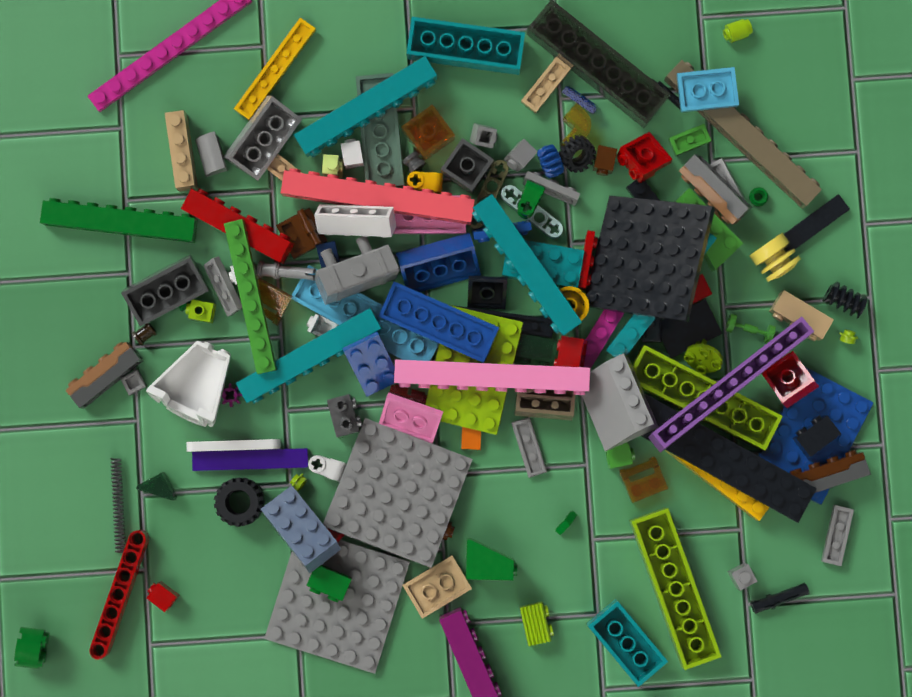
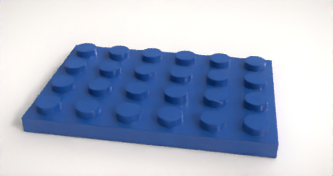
[758,367,873,505]

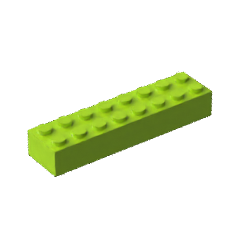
[632,345,783,451]
[629,508,722,670]

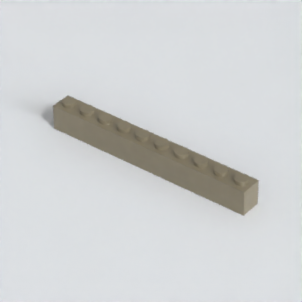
[664,60,822,209]

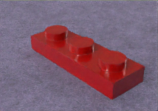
[578,230,598,290]

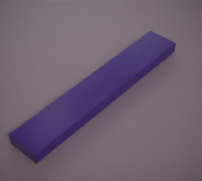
[192,448,308,471]

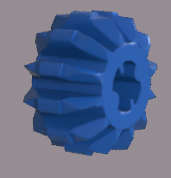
[537,144,564,178]

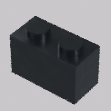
[792,415,841,457]

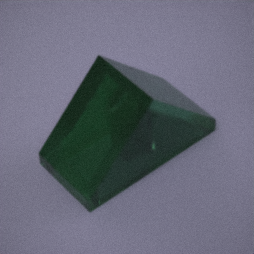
[136,472,177,501]

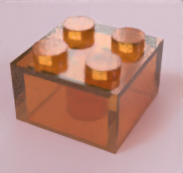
[401,104,455,161]

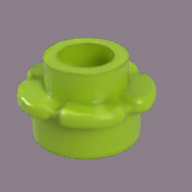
[839,329,858,344]
[290,473,307,492]

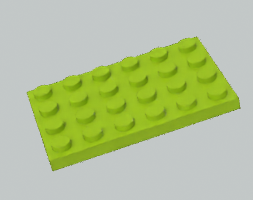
[425,305,524,435]

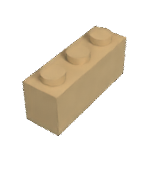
[769,290,834,341]

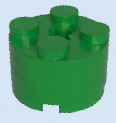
[14,627,50,669]

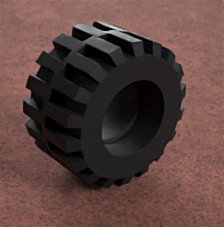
[214,478,265,527]

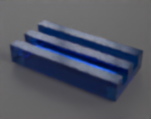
[562,86,599,114]

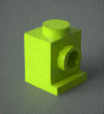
[185,300,216,324]

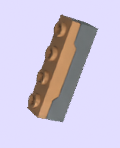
[679,154,752,225]
[65,342,144,409]

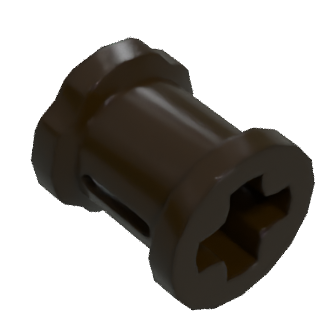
[131,322,157,346]

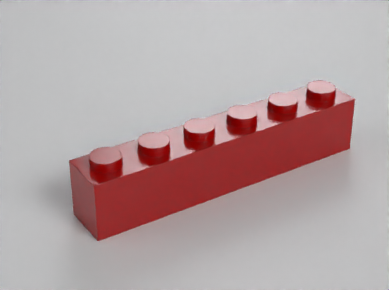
[181,188,294,264]

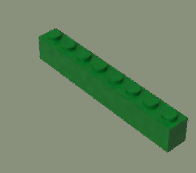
[40,198,198,243]

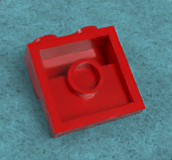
[617,132,673,183]

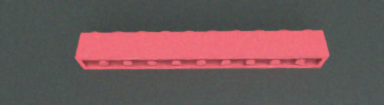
[281,168,475,225]

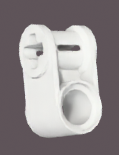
[308,455,347,482]

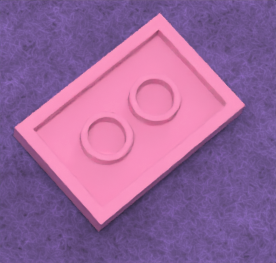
[379,393,443,444]

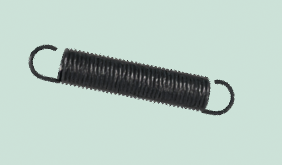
[652,79,680,110]

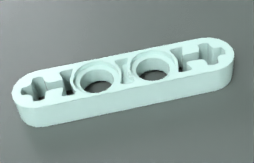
[501,185,563,239]

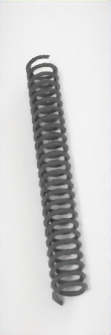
[110,458,126,553]

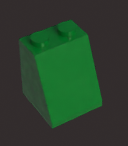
[466,538,517,581]

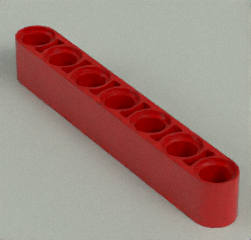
[89,529,150,660]

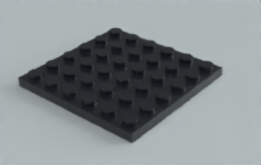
[583,195,715,322]

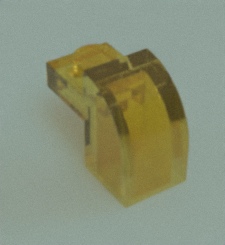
[561,103,591,146]

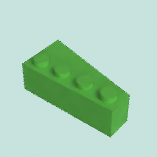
[675,188,743,272]

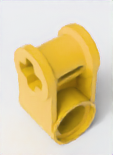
[406,171,443,194]

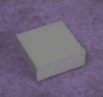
[120,370,147,396]

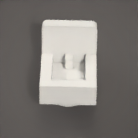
[307,314,338,336]

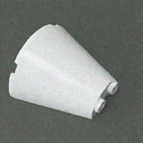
[146,341,231,427]

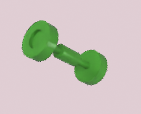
[725,313,776,344]

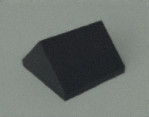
[467,276,508,309]

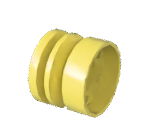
[749,232,801,282]

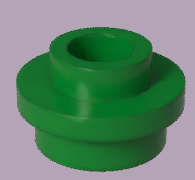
[749,187,768,207]

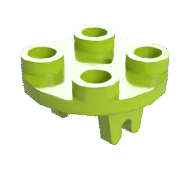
[684,339,723,375]

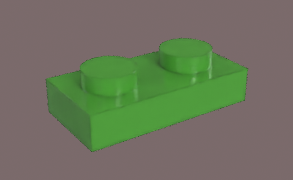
[668,124,711,157]

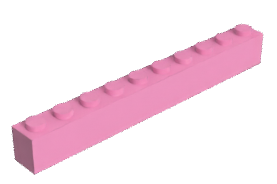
[394,360,591,395]

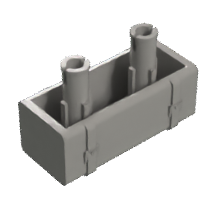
[314,236,399,305]

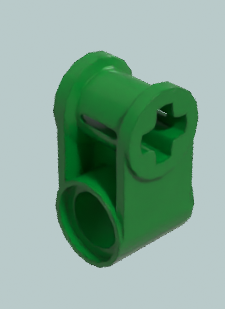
[517,180,546,219]

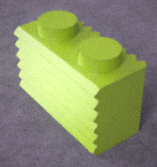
[519,601,554,646]

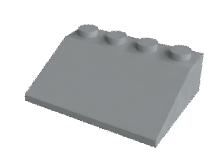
[582,353,659,451]

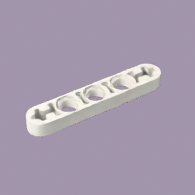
[186,439,281,452]

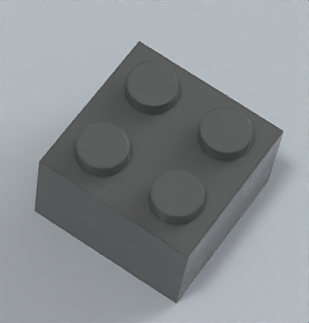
[441,138,494,194]

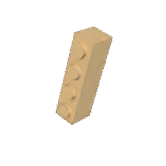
[165,110,198,192]

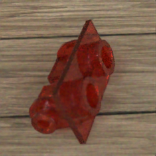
[389,384,427,405]

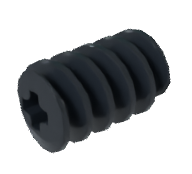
[822,282,867,319]

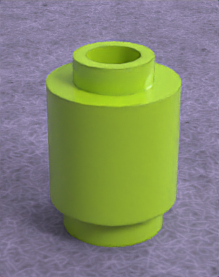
[723,19,753,43]

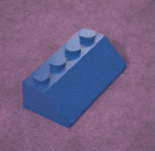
[396,233,481,292]

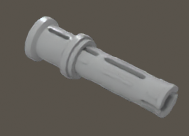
[257,261,316,281]

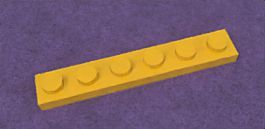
[234,18,316,120]

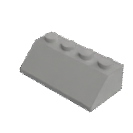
[223,95,302,181]

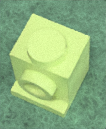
[322,154,344,179]

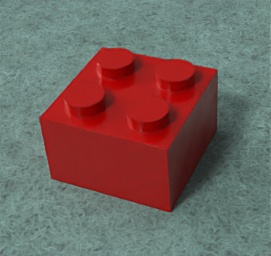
[762,351,819,408]

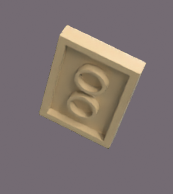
[402,555,472,619]

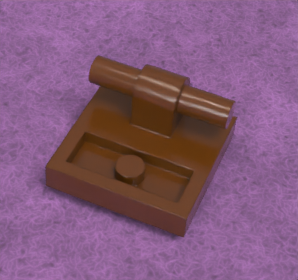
[276,207,328,259]

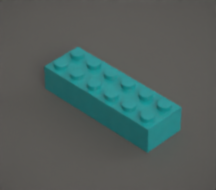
[406,17,525,75]

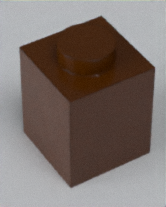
[593,145,617,176]

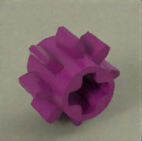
[221,383,242,407]

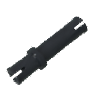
[750,582,809,614]

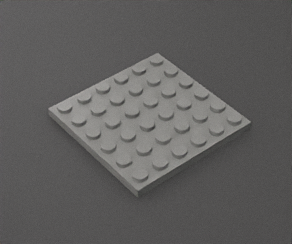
[323,418,473,568]
[264,540,410,674]

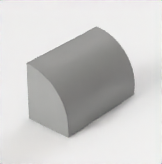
[195,131,228,177]

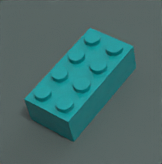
[501,240,584,288]
[586,599,668,687]

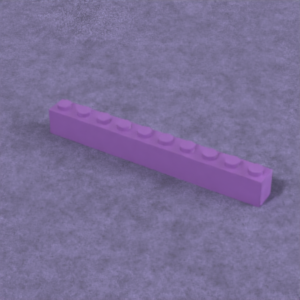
[648,317,814,453]

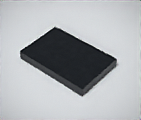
[662,299,722,358]

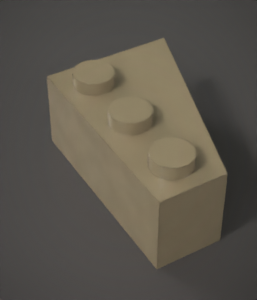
[515,389,575,421]

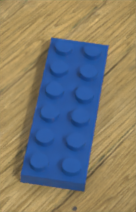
[378,281,500,363]

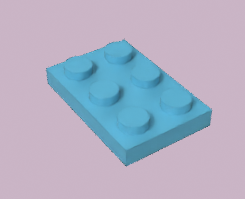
[676,67,739,113]

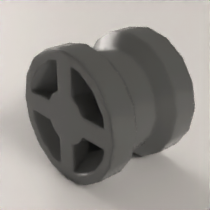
[402,151,426,173]

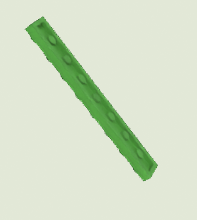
[224,219,277,374]

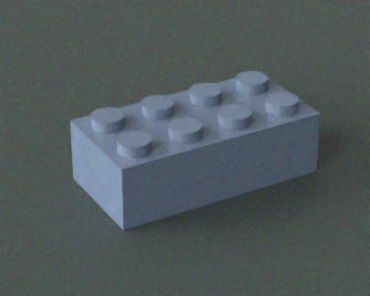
[261,485,341,573]

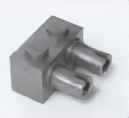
[327,394,362,438]

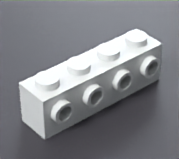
[314,204,396,238]

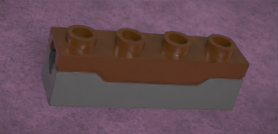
[790,450,871,493]

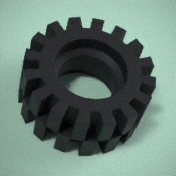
[559,135,596,173]

